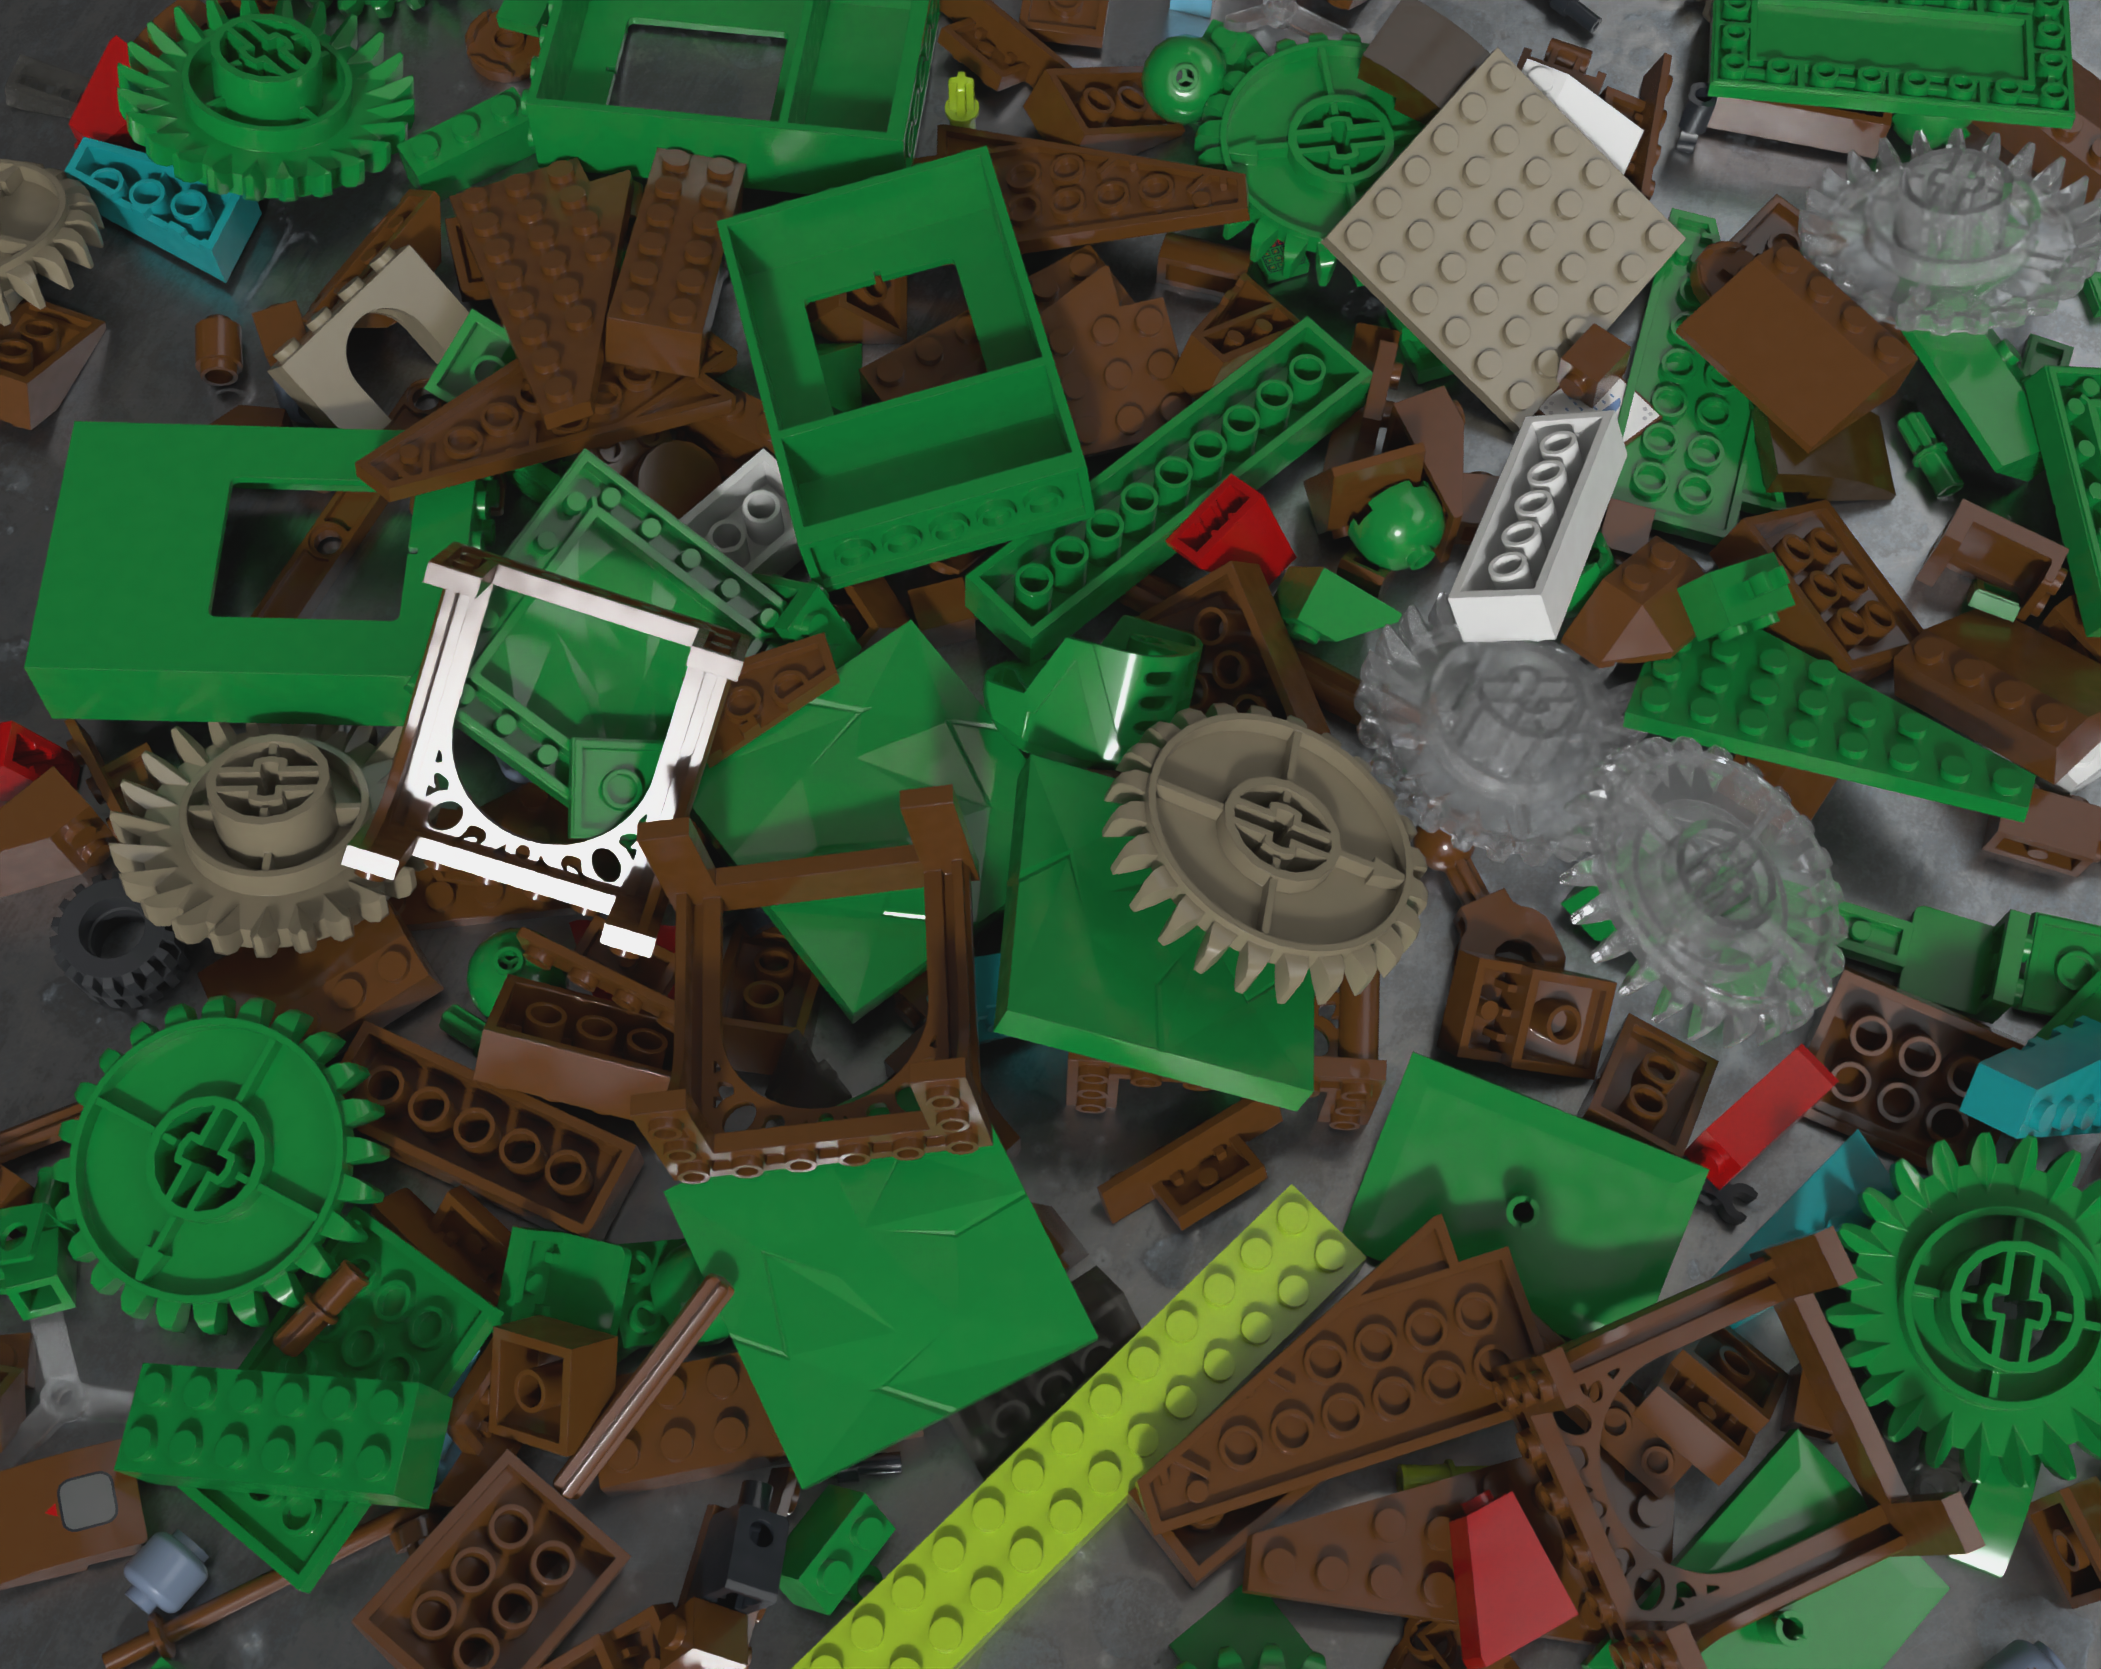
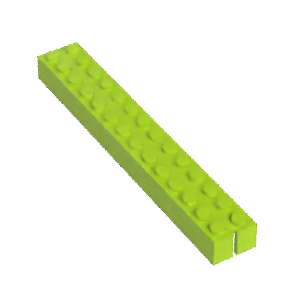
[791,1184,1367,1669]

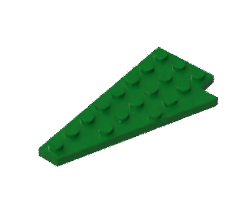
[1611,208,1786,546]
[1623,625,2036,823]

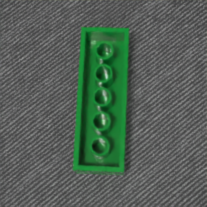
[114,1363,454,1509]

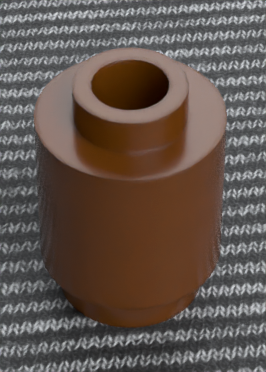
[195,314,243,386]

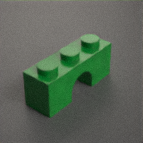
[0,1227,77,1321]

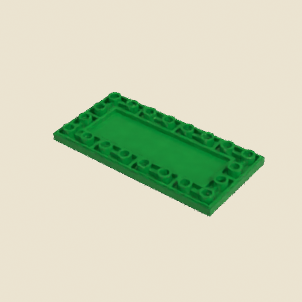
[1707,0,2076,129]

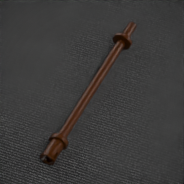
[102,1469,451,1669]

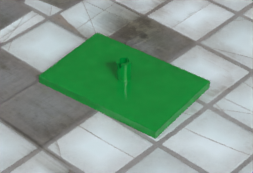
[1342,1051,1709,1340]
[177,1205,504,1594]
[1580,1429,1950,1669]

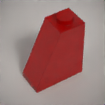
[68,35,144,151]
[1165,473,1297,586]
[0,721,81,802]
[1684,1044,1839,1191]
[1449,1489,1579,1669]

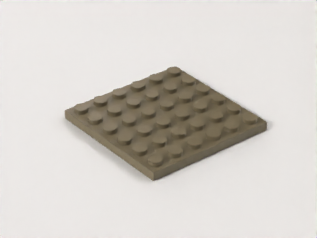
[1321,47,1686,433]

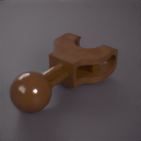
[1413,809,1566,972]

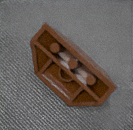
[301,189,442,328]
[1561,535,1707,668]

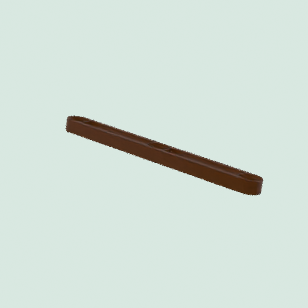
[250,378,447,619]

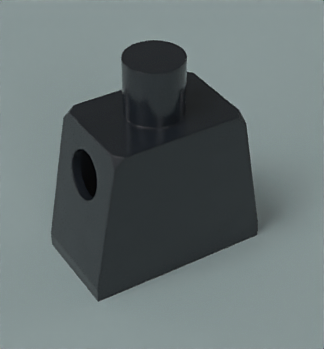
[686,1480,790,1615]

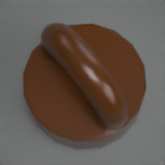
[389,1511,443,1557]

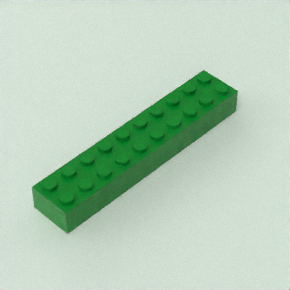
[965,316,1373,668]

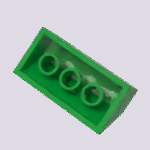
[1898,298,2045,482]

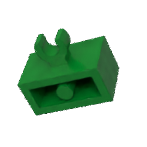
[1677,552,1796,643]
[779,1484,896,1616]

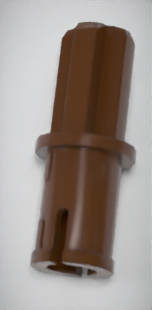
[272,1259,370,1357]

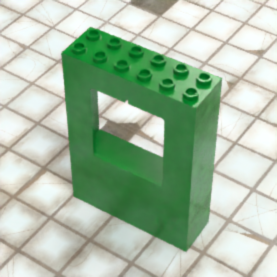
[521,0,941,195]
[716,146,1096,592]
[24,421,500,728]

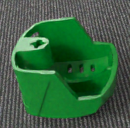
[982,615,1203,770]

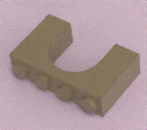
[267,245,469,430]

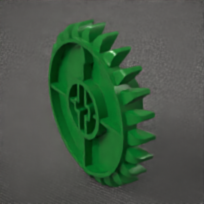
[117,0,415,202]
[1194,32,1425,287]
[52,995,390,1336]
[1822,1132,2101,1488]

